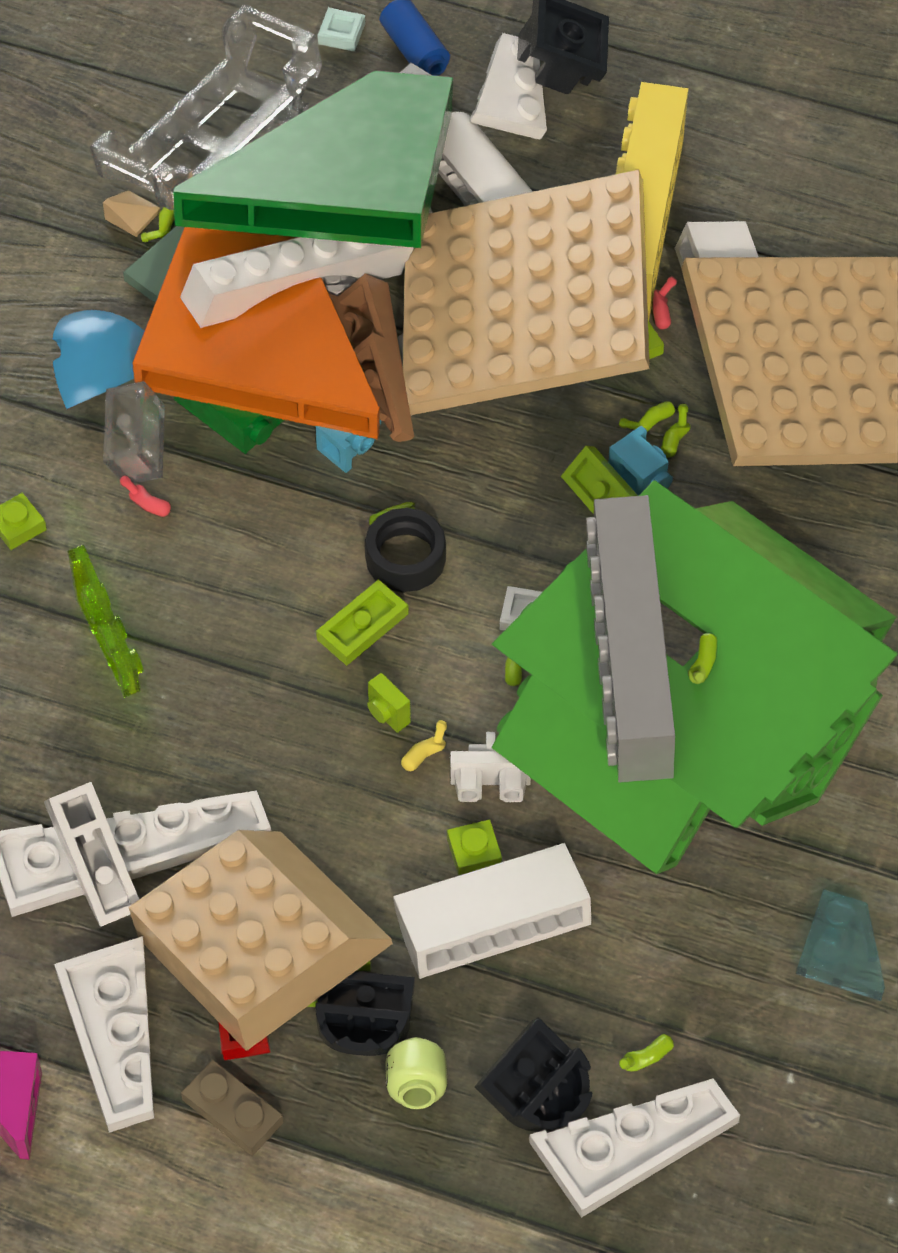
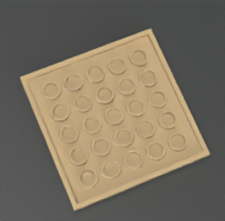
[403,170,650,415]
[681,257,898,466]

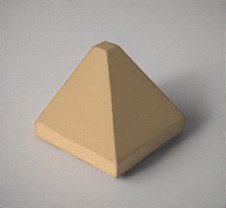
[103,190,161,237]

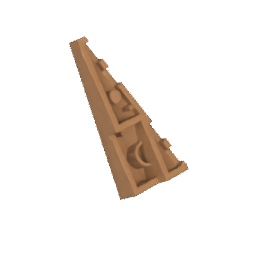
[328,273,414,442]

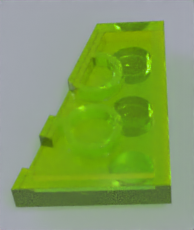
[68,545,144,698]

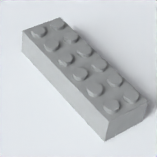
[586,495,675,782]

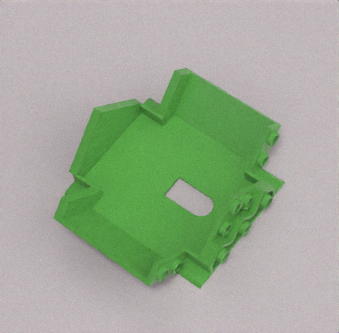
[491,480,898,874]

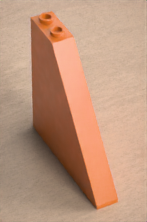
[133,227,380,439]

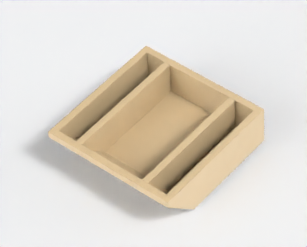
[128,830,393,1051]

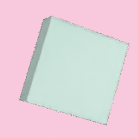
[318,7,365,52]

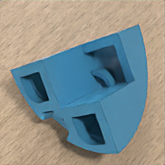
[53,310,145,409]

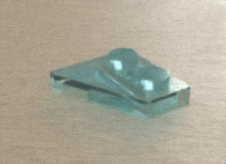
[796,889,885,1001]

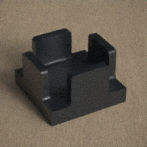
[517,0,609,94]

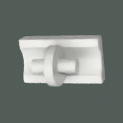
[451,732,531,802]

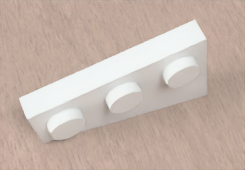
[470,33,547,140]

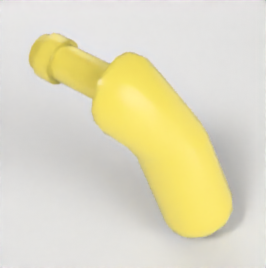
[401,720,447,772]

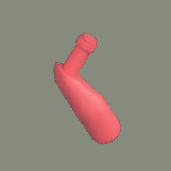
[652,276,677,330]
[120,476,171,517]

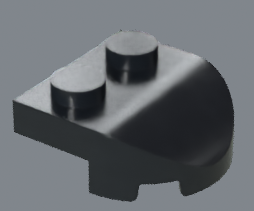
[316,971,415,1056]
[474,1017,593,1132]

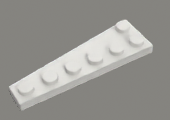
[0,790,271,917]

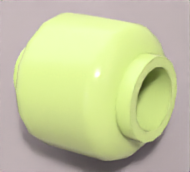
[385,1037,447,1109]

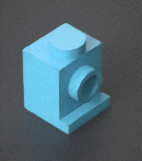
[316,420,381,473]
[609,425,673,496]

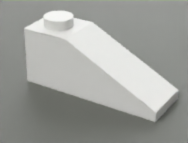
[44,782,139,927]

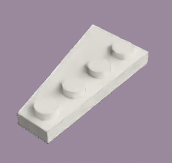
[54,936,154,1133]
[529,1078,740,1218]

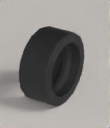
[365,508,446,592]

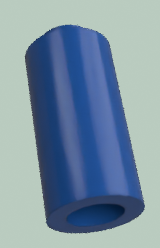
[379,0,450,76]

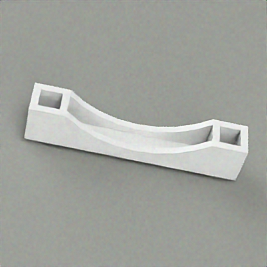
[180,237,414,328]

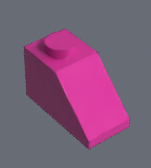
[0,1051,42,1160]

